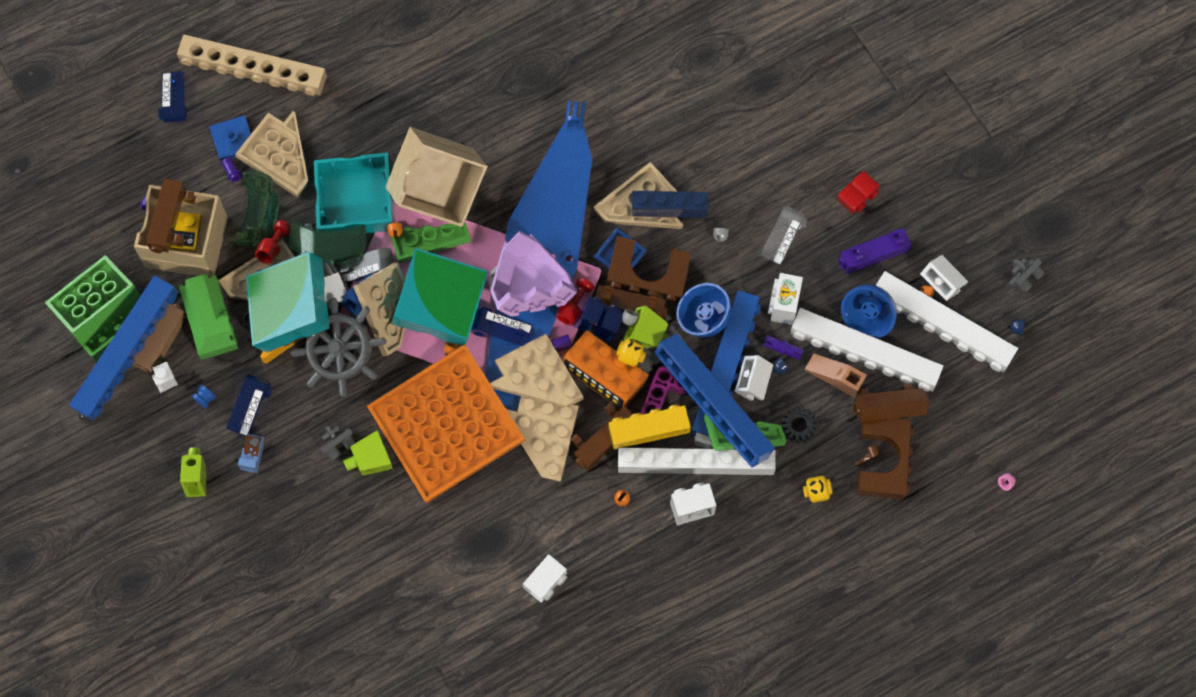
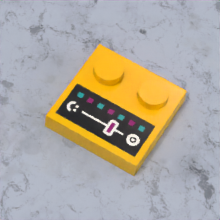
[169,212,202,252]

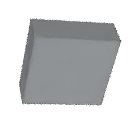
[694,433,713,449]

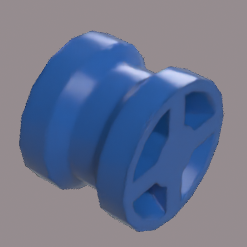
[191,385,216,409]

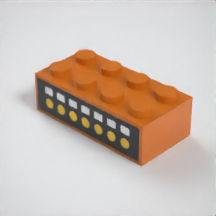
[563,330,649,410]

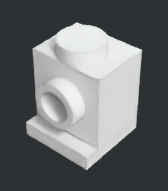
[152,361,178,393]

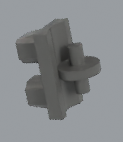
[1008,258,1044,292]
[319,426,355,460]

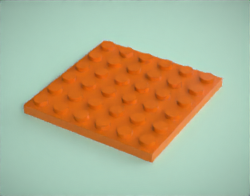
[367,344,526,503]

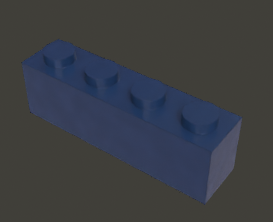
[632,191,708,218]

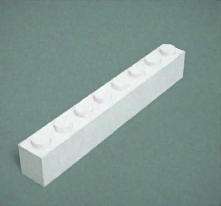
[876,271,1018,373]
[790,308,943,392]
[618,448,775,475]

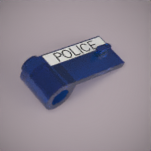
[158,72,187,123]
[470,307,533,346]
[226,374,273,436]

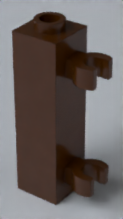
[146,179,196,254]
[594,285,668,318]
[853,383,929,422]
[571,403,633,471]

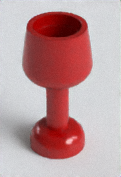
[255,220,292,264]
[555,277,595,326]

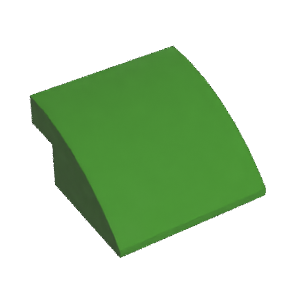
[45,255,141,363]

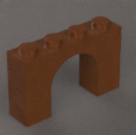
[606,236,691,302]
[857,418,914,500]

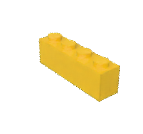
[608,405,691,449]

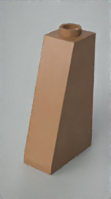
[132,304,187,375]

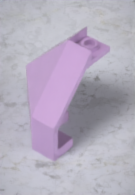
[490,231,577,317]

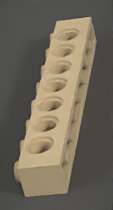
[177,34,327,96]

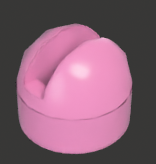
[998,473,1016,491]

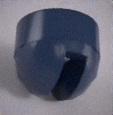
[1011,319,1025,335]
[773,358,789,374]

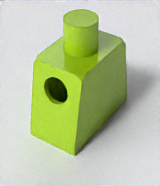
[624,305,671,349]
[343,431,393,476]
[180,448,206,497]

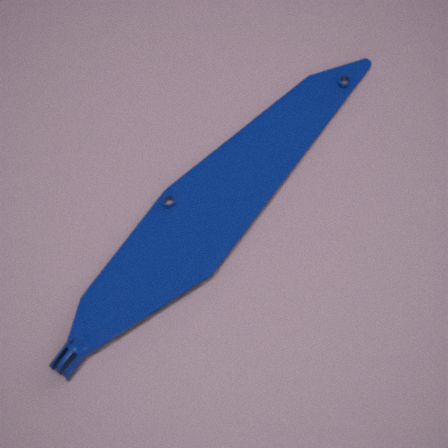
[485,100,592,411]

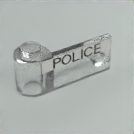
[760,205,807,265]

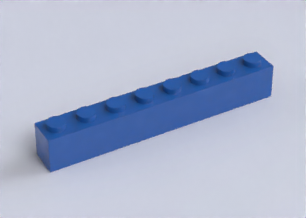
[69,275,178,421]
[691,290,762,436]
[654,334,775,468]

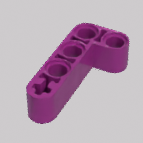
[641,366,688,415]

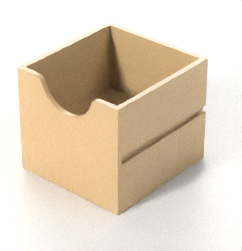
[386,127,488,227]
[134,185,228,278]

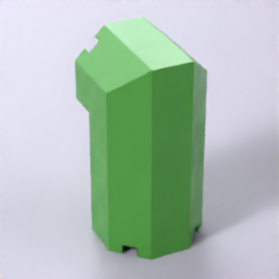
[179,274,238,360]

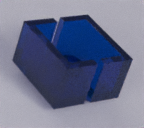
[574,297,624,342]

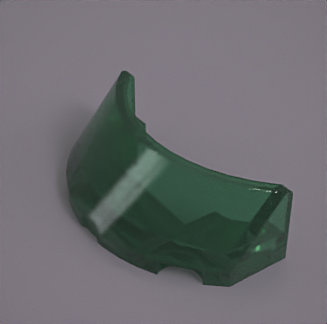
[226,170,279,247]
[289,219,368,263]

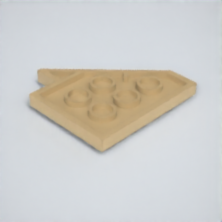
[236,111,308,197]
[593,162,683,229]
[219,240,295,301]
[353,262,406,356]
[490,334,583,407]
[506,396,579,482]

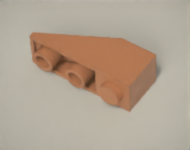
[804,354,867,398]

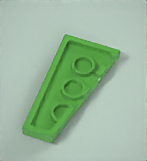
[391,223,472,263]
[704,414,787,451]

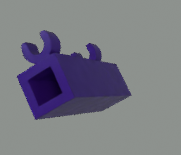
[838,228,911,274]

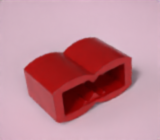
[836,170,880,215]

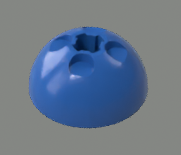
[676,283,732,338]
[841,284,897,338]

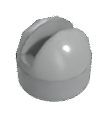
[713,228,729,242]
[622,309,639,325]

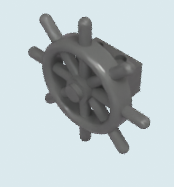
[291,297,387,397]

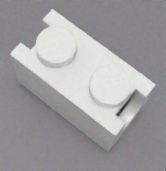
[921,255,968,301]
[735,355,773,401]
[523,554,567,603]

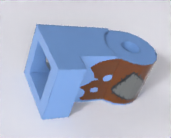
[238,434,264,473]

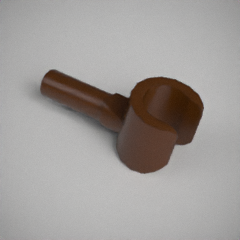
[855,445,879,467]

